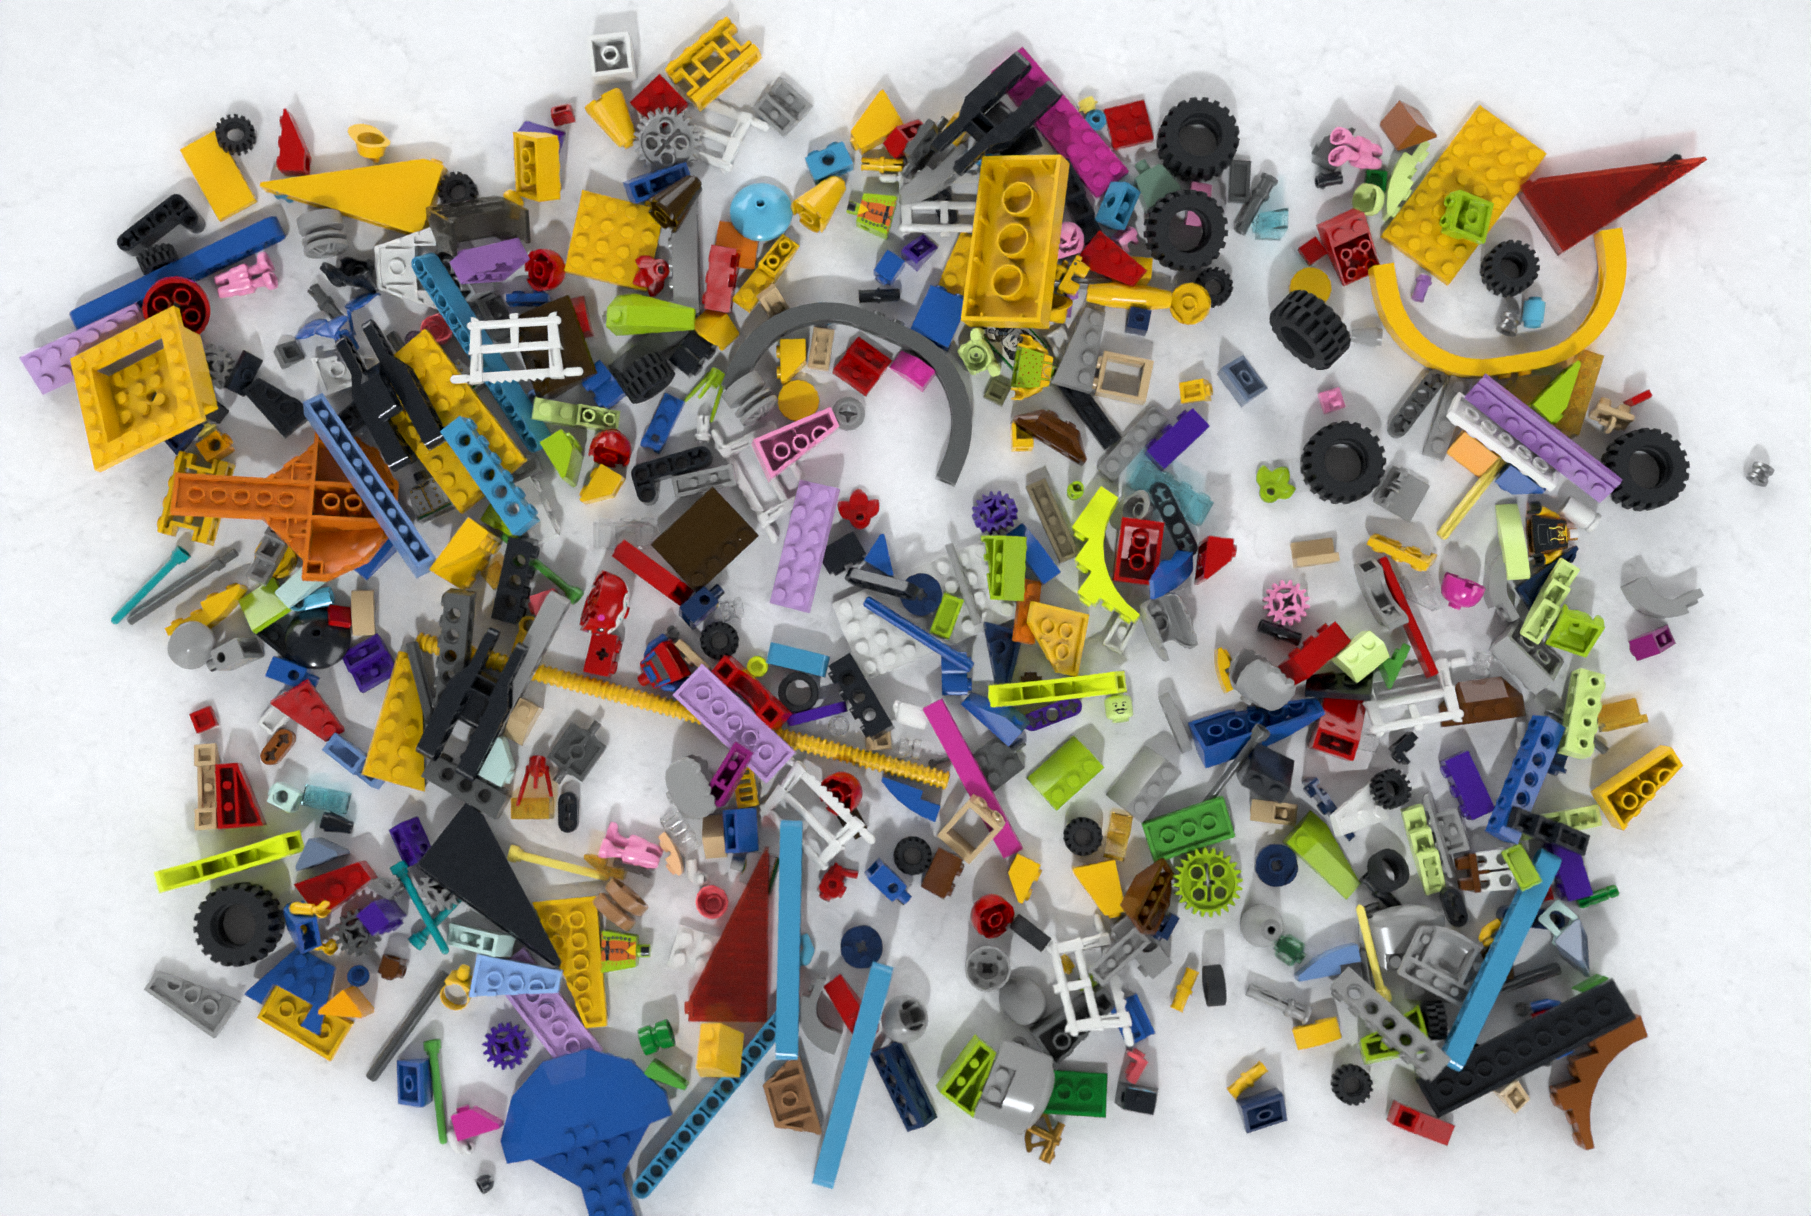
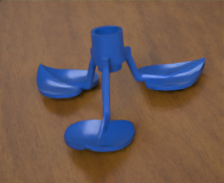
[294,292,381,350]

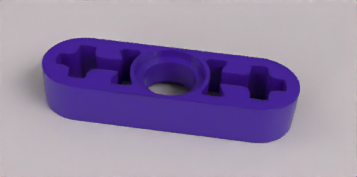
[1025,698,1082,731]
[787,701,848,727]

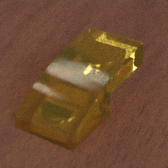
[1103,812,1133,862]
[583,853,628,880]

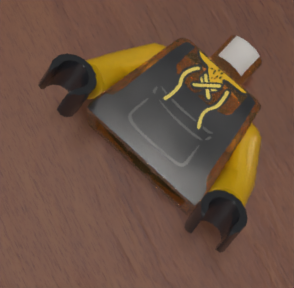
[1525,501,1579,568]

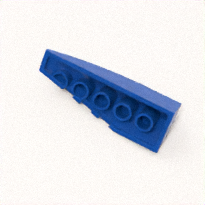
[1188,697,1325,768]

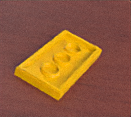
[180,130,257,222]
[257,985,355,1061]

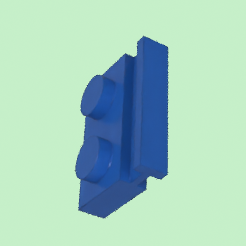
[1111,993,1155,1047]

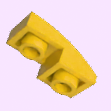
[1214,647,1233,693]
[1292,1016,1342,1050]

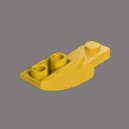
[733,234,800,313]
[165,583,248,636]

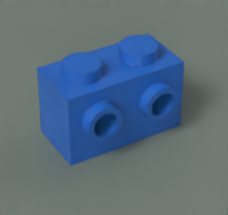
[723,808,759,853]

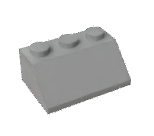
[435,235,495,307]
[1489,618,1564,695]
[1106,745,1182,823]

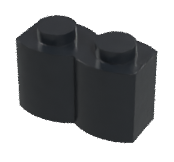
[669,330,716,378]
[822,531,866,576]

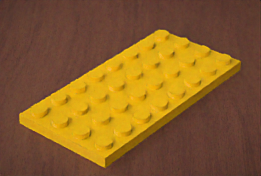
[1380,105,1547,286]
[390,329,528,514]

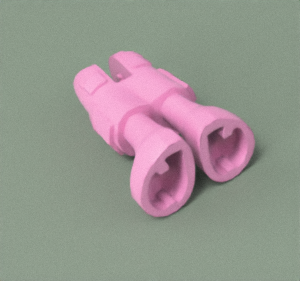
[1328,127,1383,170]
[214,251,278,298]
[598,822,664,869]

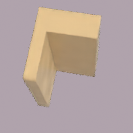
[1290,538,1340,568]

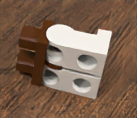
[1454,846,1518,893]

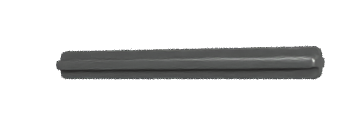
[366,971,449,1082]

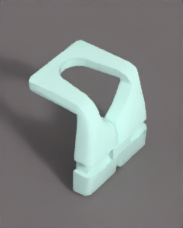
[1539,900,1579,947]

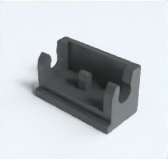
[476,293,510,343]

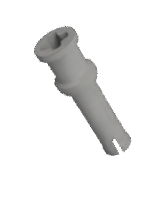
[1245,983,1312,1025]

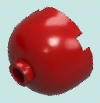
[524,249,566,291]
[588,429,632,468]
[820,771,863,816]
[970,894,1015,939]

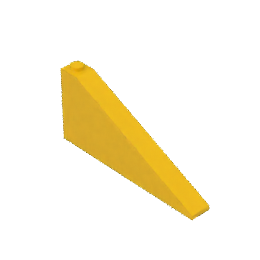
[259,158,448,235]

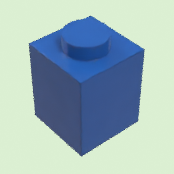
[873,249,905,286]

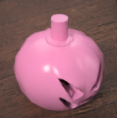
[1058,222,1084,259]

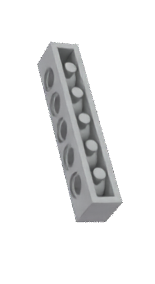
[1330,966,1451,1082]

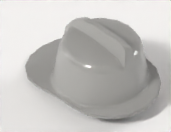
[1109,490,1157,530]

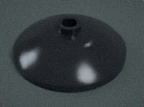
[285,608,351,669]

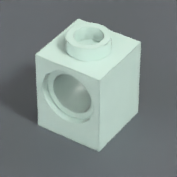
[267,782,306,813]

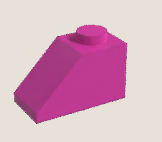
[889,351,935,392]
[451,1104,504,1141]

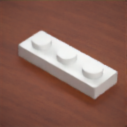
[1102,589,1150,655]

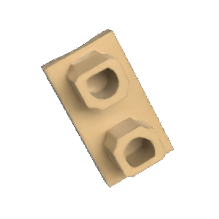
[1588,397,1635,434]

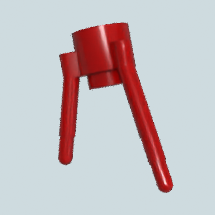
[516,755,553,807]

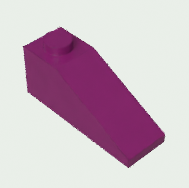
[709,741,754,808]

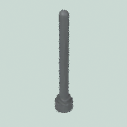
[1202,723,1271,802]

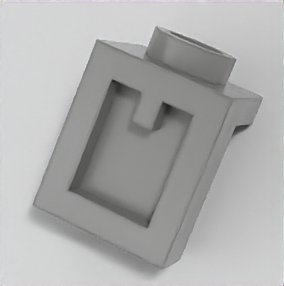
[367,877,405,900]

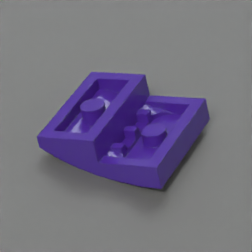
[343,633,395,694]

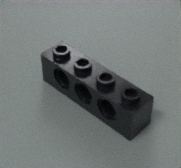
[491,535,540,625]
[828,653,895,741]

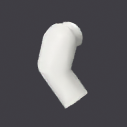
[686,859,710,887]
[446,1130,475,1155]

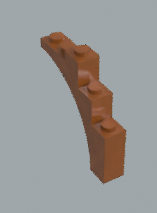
[1549,1014,1648,1151]

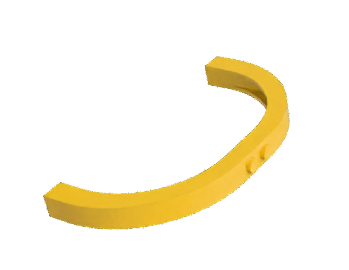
[1368,227,1627,380]

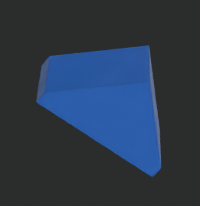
[864,534,894,577]

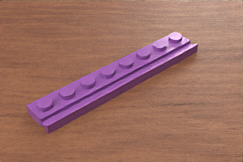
[1464,374,1622,503]

